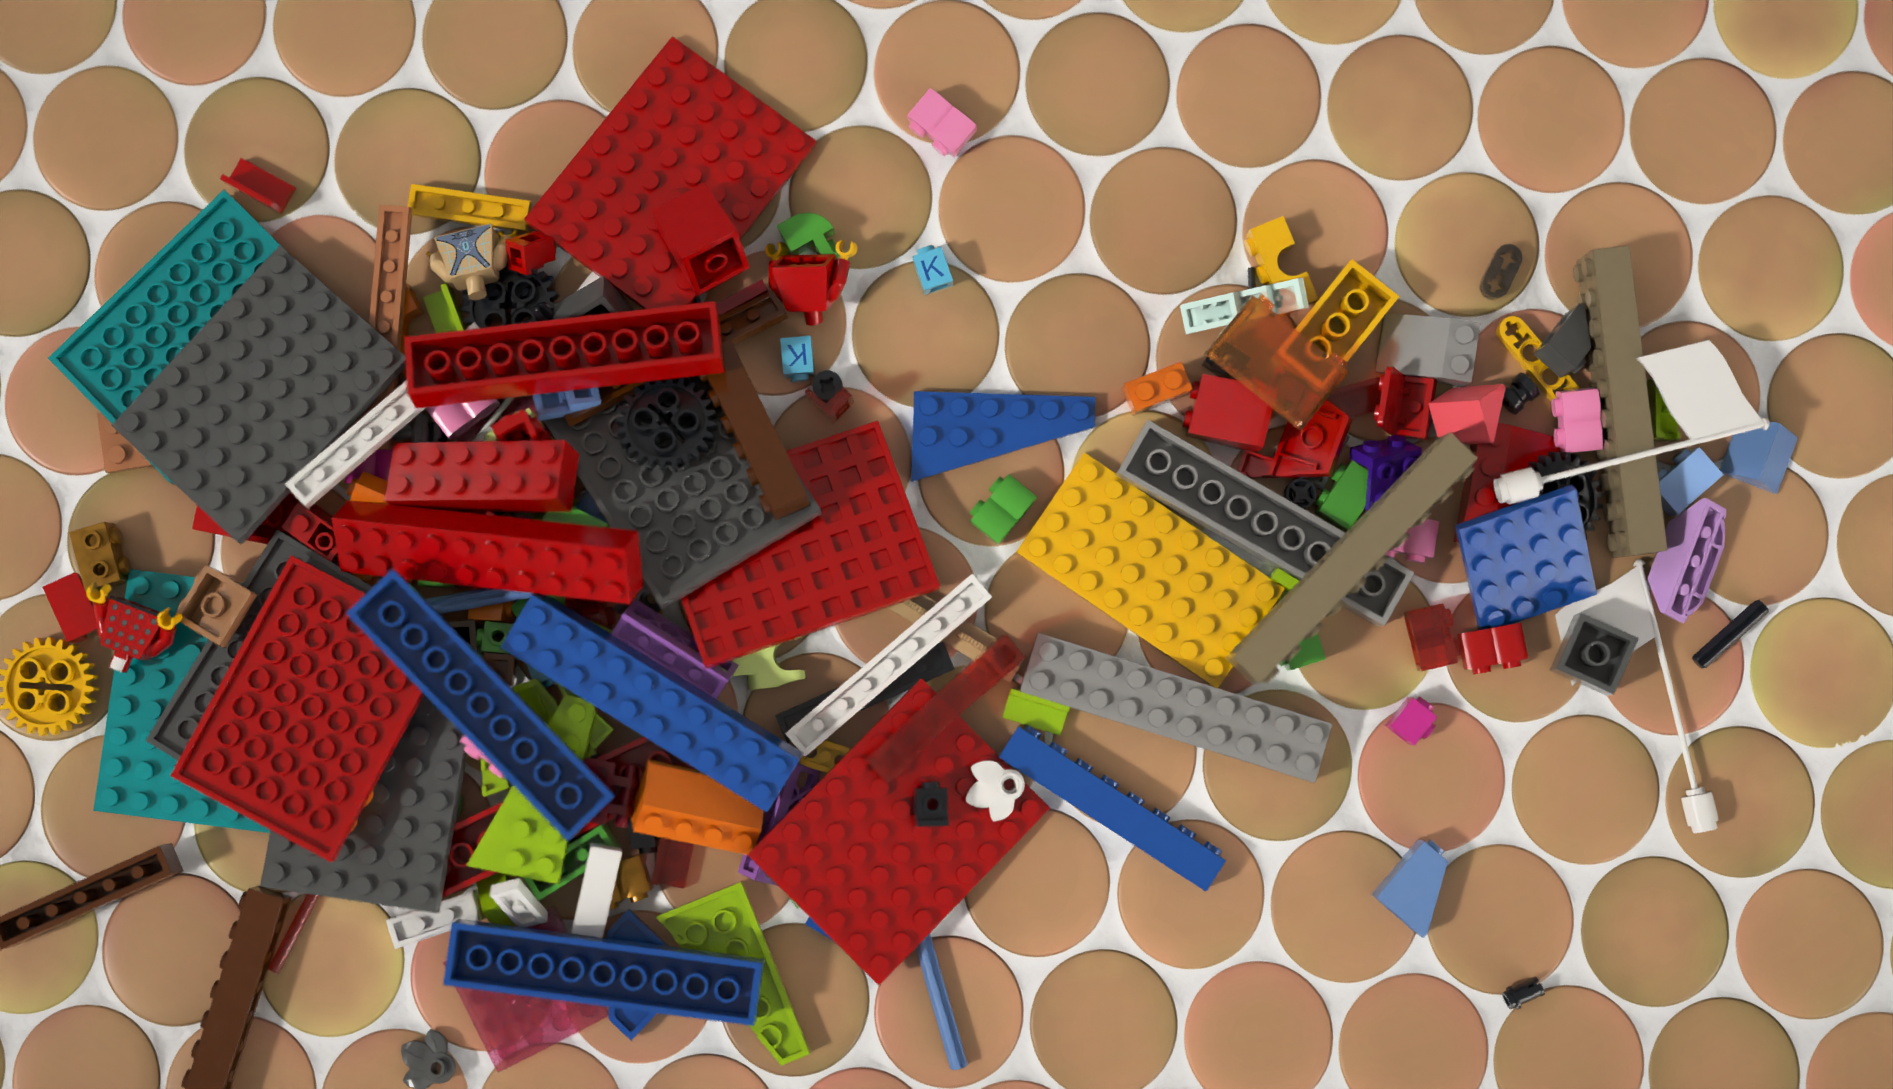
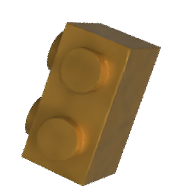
[69,522,131,591]

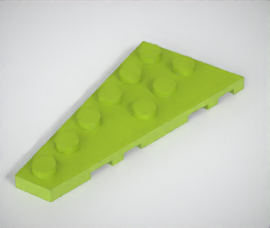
[466,694,596,884]
[656,881,810,1066]

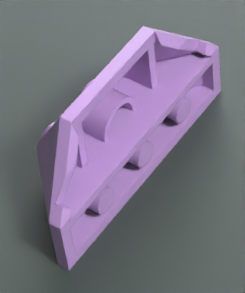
[1647,498,1727,623]

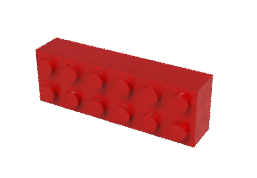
[385,440,579,513]

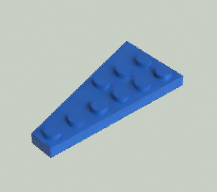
[911,391,1095,482]

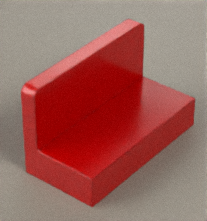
[220,158,296,214]
[42,572,97,643]

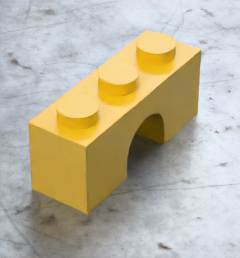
[1245,216,1318,317]

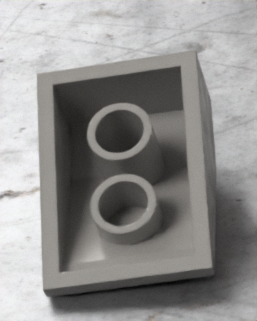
[1374,313,1481,387]

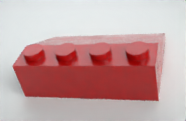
[1454,423,1561,543]

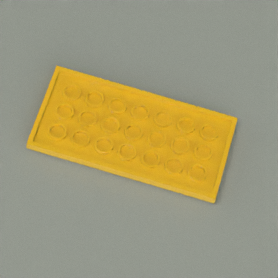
[1016,452,1285,688]

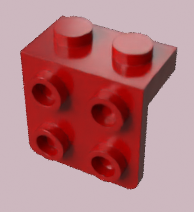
[1374,366,1437,440]

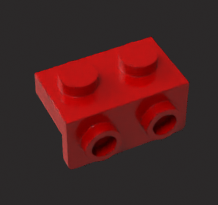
[491,409,553,441]

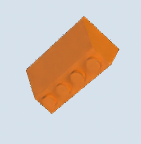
[631,760,764,855]

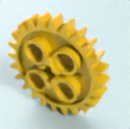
[0,637,99,736]

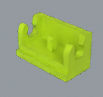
[1646,378,1680,441]

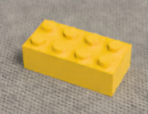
[1271,259,1400,395]

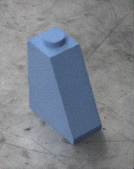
[1371,839,1448,938]

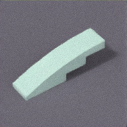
[1180,278,1309,334]

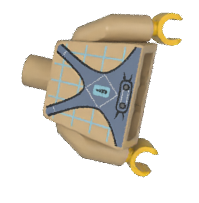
[425,223,518,300]

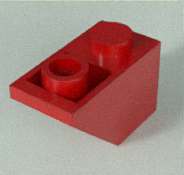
[281,502,338,562]

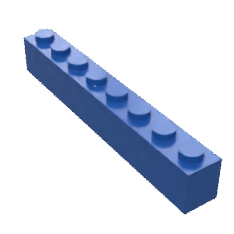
[999,725,1226,891]

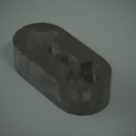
[1479,244,1523,300]

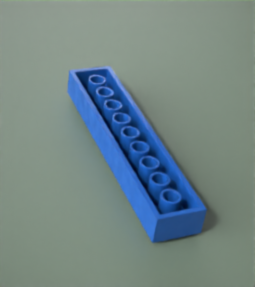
[346,569,616,841]
[501,593,804,812]
[443,919,765,1026]

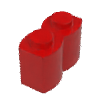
[1457,623,1528,675]

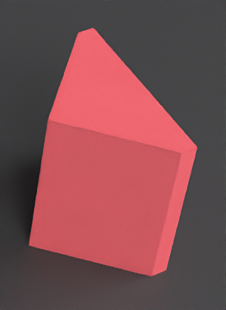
[1428,384,1506,445]

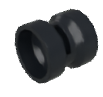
[1502,372,1540,415]

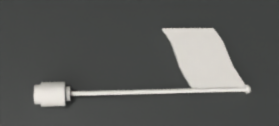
[1494,340,1770,504]
[1555,559,1719,833]

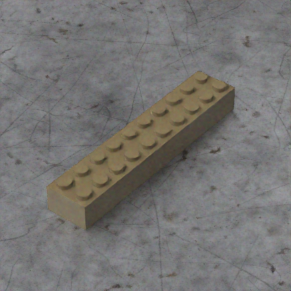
[1573,246,1668,558]
[1225,432,1477,684]

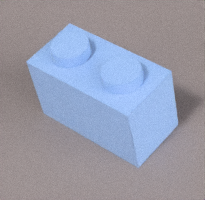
[1658,447,1724,516]

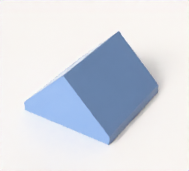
[1719,421,1798,494]

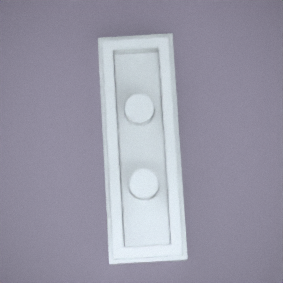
[572,843,622,938]
[386,890,484,949]

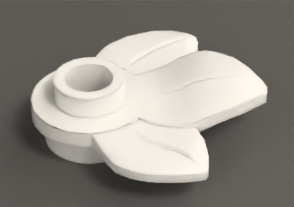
[965,761,1025,821]

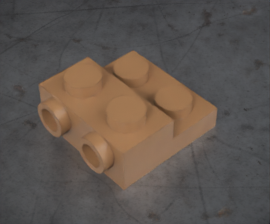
[174,564,258,648]

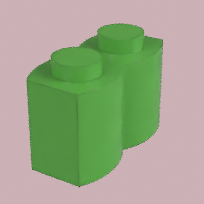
[970,474,1037,545]

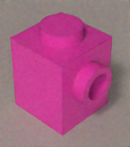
[1385,697,1437,745]

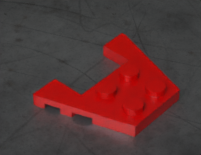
[1237,365,1353,479]

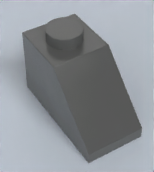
[1534,303,1591,378]

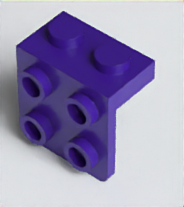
[1349,435,1422,511]

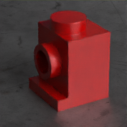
[505,231,556,275]

